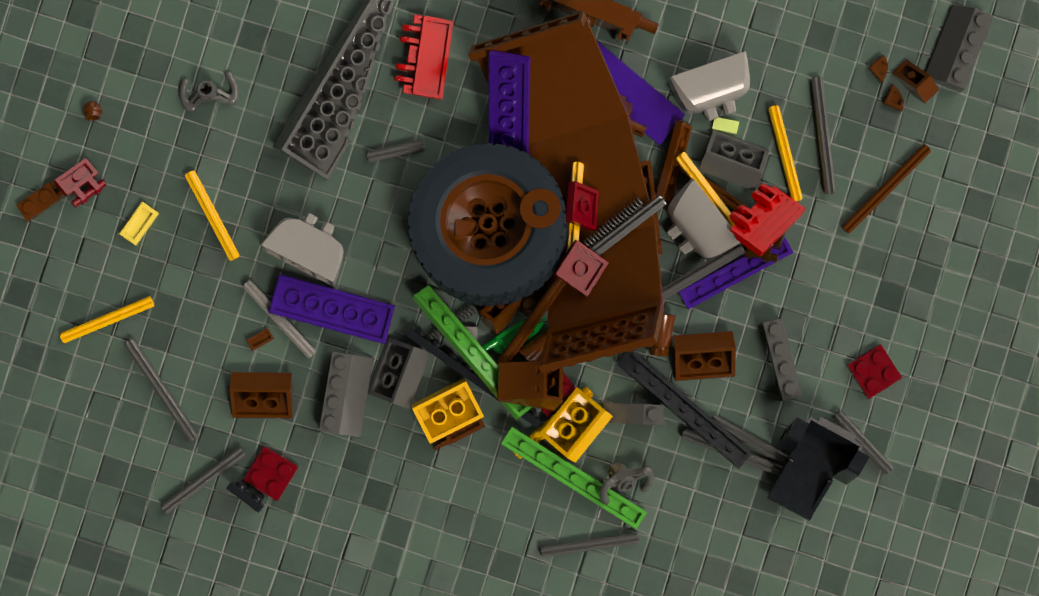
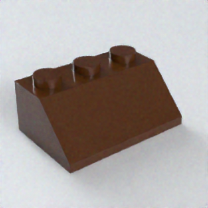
[673,331,736,381]
[229,372,293,418]

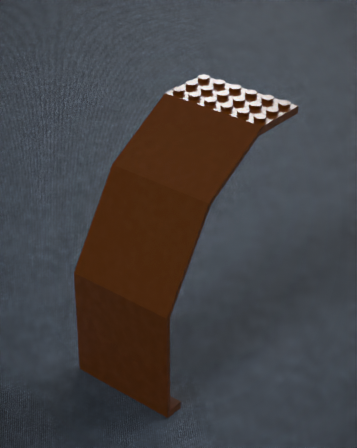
[468,11,664,373]

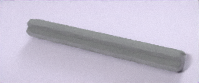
[243,280,316,358]

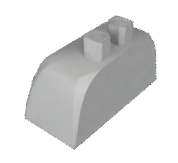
[667,51,750,121]
[666,178,741,260]
[261,213,344,287]

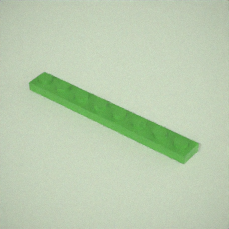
[412,285,532,420]
[501,426,647,529]

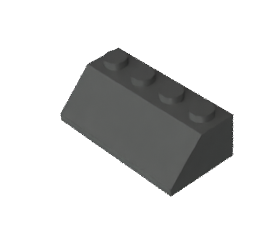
[926,4,994,92]
[319,352,373,437]

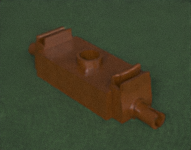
[539,0,659,45]

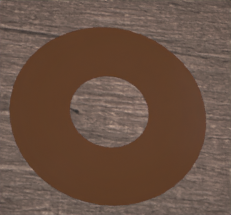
[520,189,561,228]

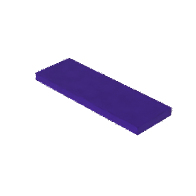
[596,40,685,146]
[488,50,530,154]
[269,274,395,345]

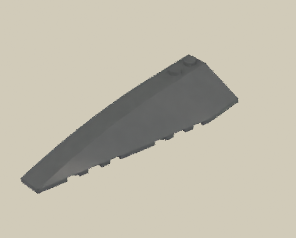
[273,0,395,180]

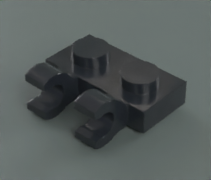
[226,480,265,513]

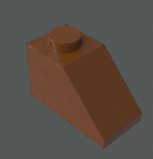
[892,59,939,104]
[480,298,522,334]

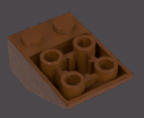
[497,361,563,410]

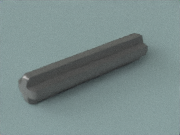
[366,140,425,162]

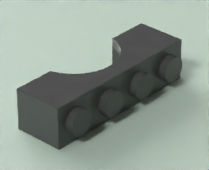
[761,318,802,401]

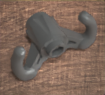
[179,71,239,112]
[600,463,654,505]

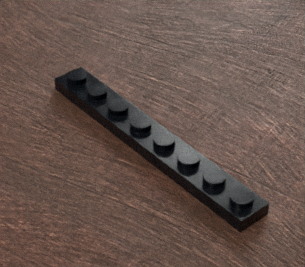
[406,328,541,428]
[616,351,752,469]

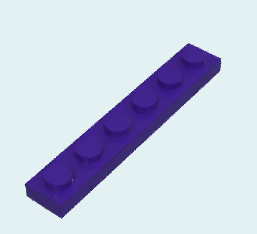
[678,236,794,309]

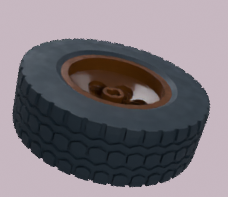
[408,143,568,306]

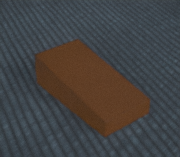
[246,328,274,352]

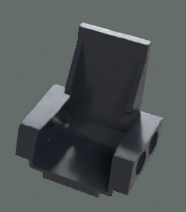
[767,417,870,521]

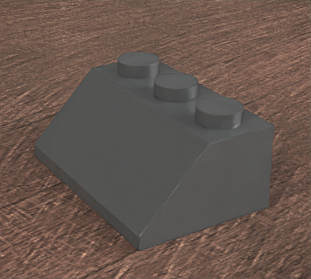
[699,129,769,191]
[368,338,430,409]

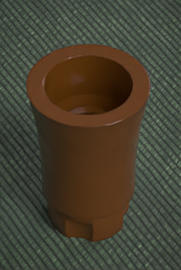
[650,314,676,356]
[518,327,549,362]

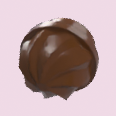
[82,101,102,121]

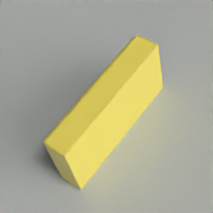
[119,202,160,246]

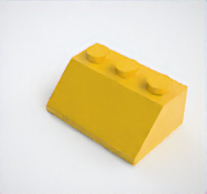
[411,378,484,444]
[539,387,613,463]

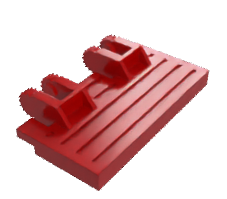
[394,14,454,100]
[729,183,806,257]

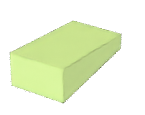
[712,117,739,135]

